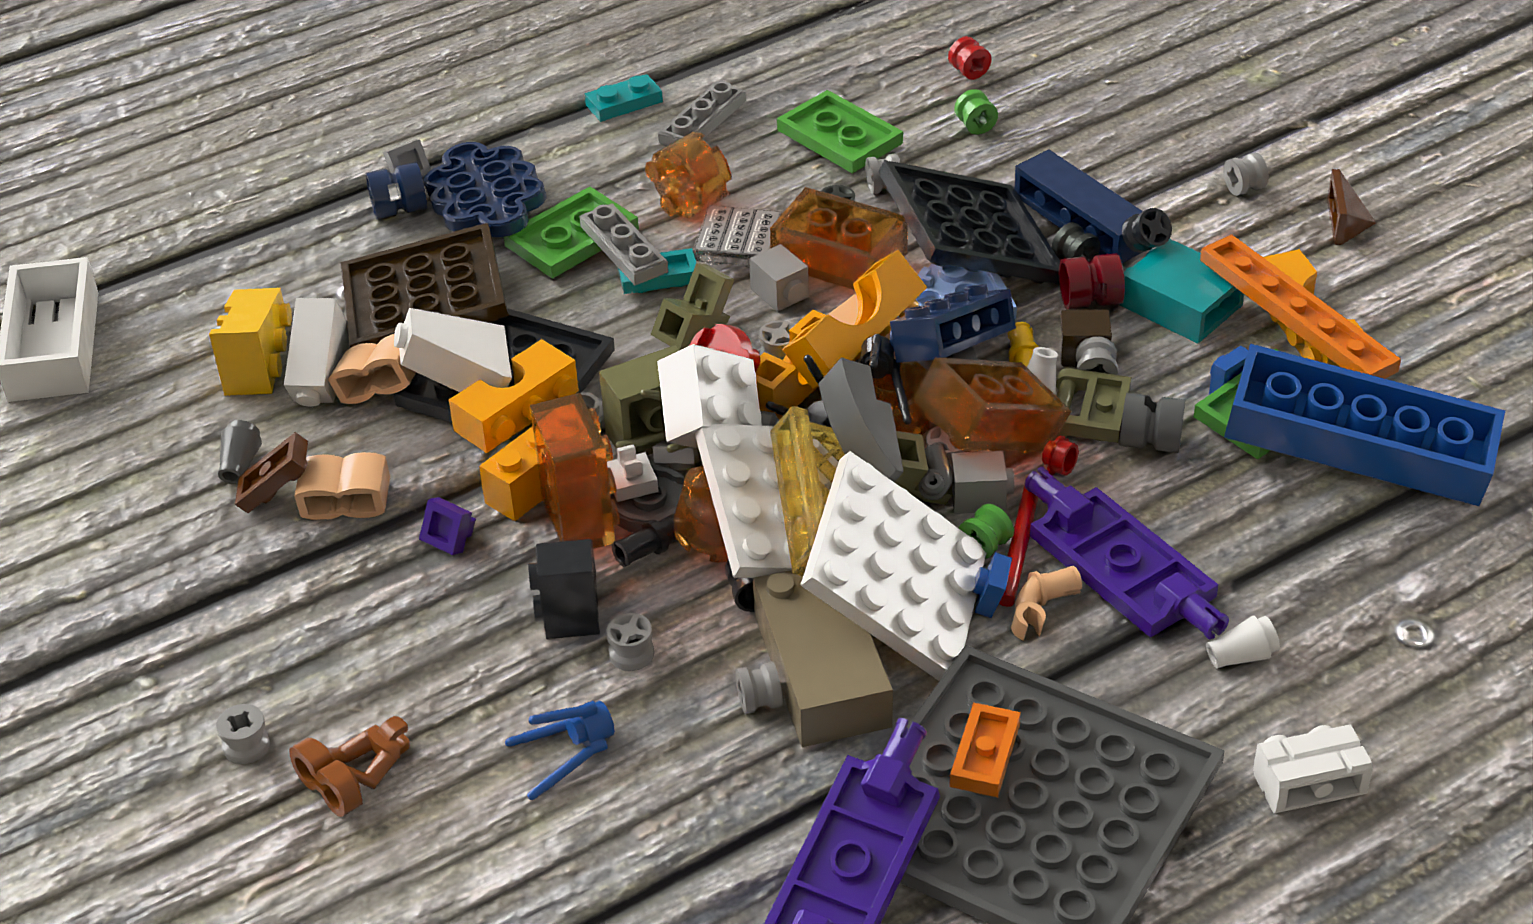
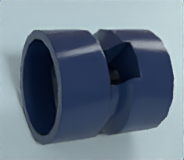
[365,162,428,220]

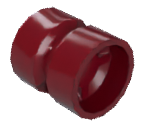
[1059,253,1125,310]

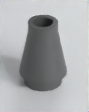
[218,420,262,484]

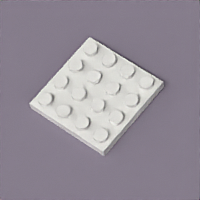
[695,424,845,578]
[801,451,986,681]

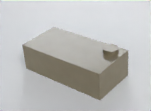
[753,567,893,747]

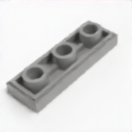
[658,81,746,153]
[579,203,668,285]

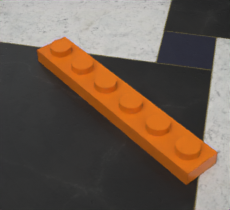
[1200,234,1401,379]

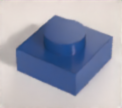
[1209,346,1248,395]
[972,552,1012,618]

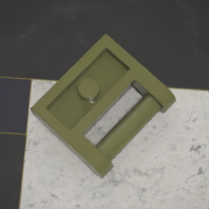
[1044,368,1132,443]

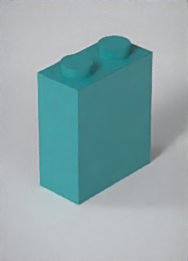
[1120,239,1244,344]

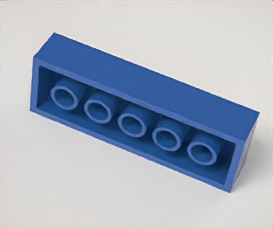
[1224,344,1506,507]

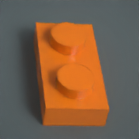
[950,702,1021,798]

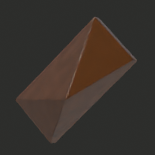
[1327,169,1376,245]

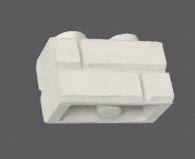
[1253,724,1373,814]

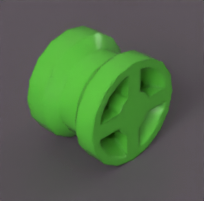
[954,89,998,135]
[959,504,1014,559]

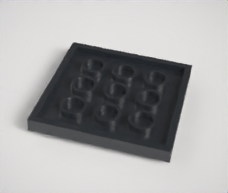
[878,160,1060,284]
[394,308,615,441]

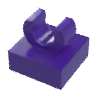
[419,497,476,555]

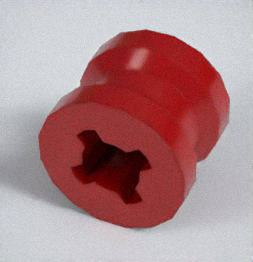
[948,36,992,80]

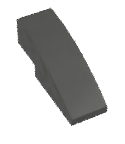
[819,357,904,482]

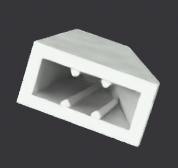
[284,298,350,407]
[394,308,512,392]

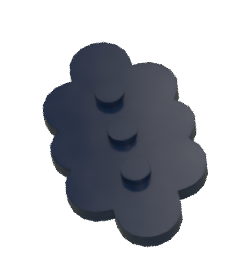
[423,142,547,237]

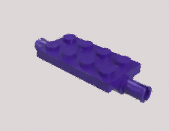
[1025,467,1229,640]
[764,718,940,924]

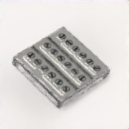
[693,205,782,268]

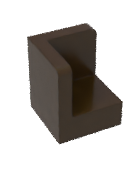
[1060,310,1112,367]

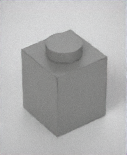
[749,244,809,312]
[951,451,1014,514]

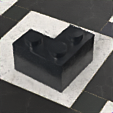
[528,539,600,639]

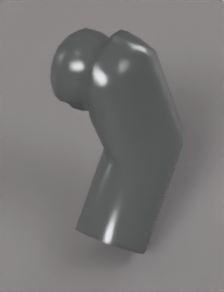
[918,444,954,500]

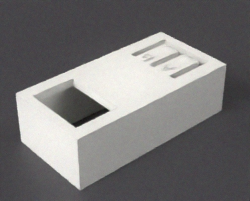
[0,257,98,402]

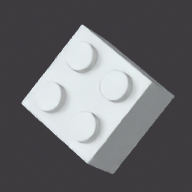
[657,344,762,449]

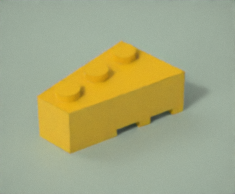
[209,288,292,396]

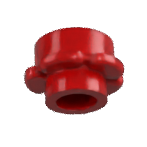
[1042,435,1079,476]

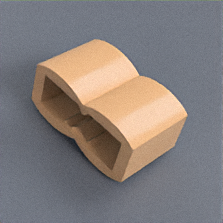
[328,334,416,404]
[294,452,390,520]

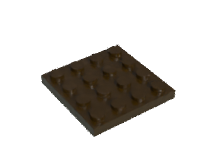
[340,223,509,347]

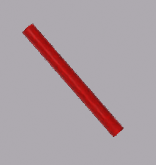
[999,476,1039,607]

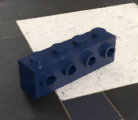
[1014,149,1147,263]
[890,284,1016,363]

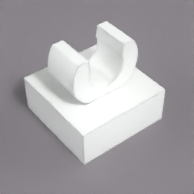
[605,444,658,502]

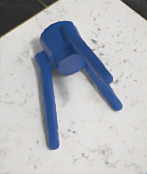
[505,701,615,800]

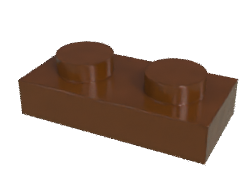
[235,432,308,514]

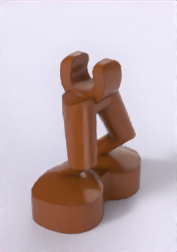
[289,716,410,817]

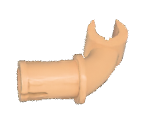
[1011,566,1082,641]

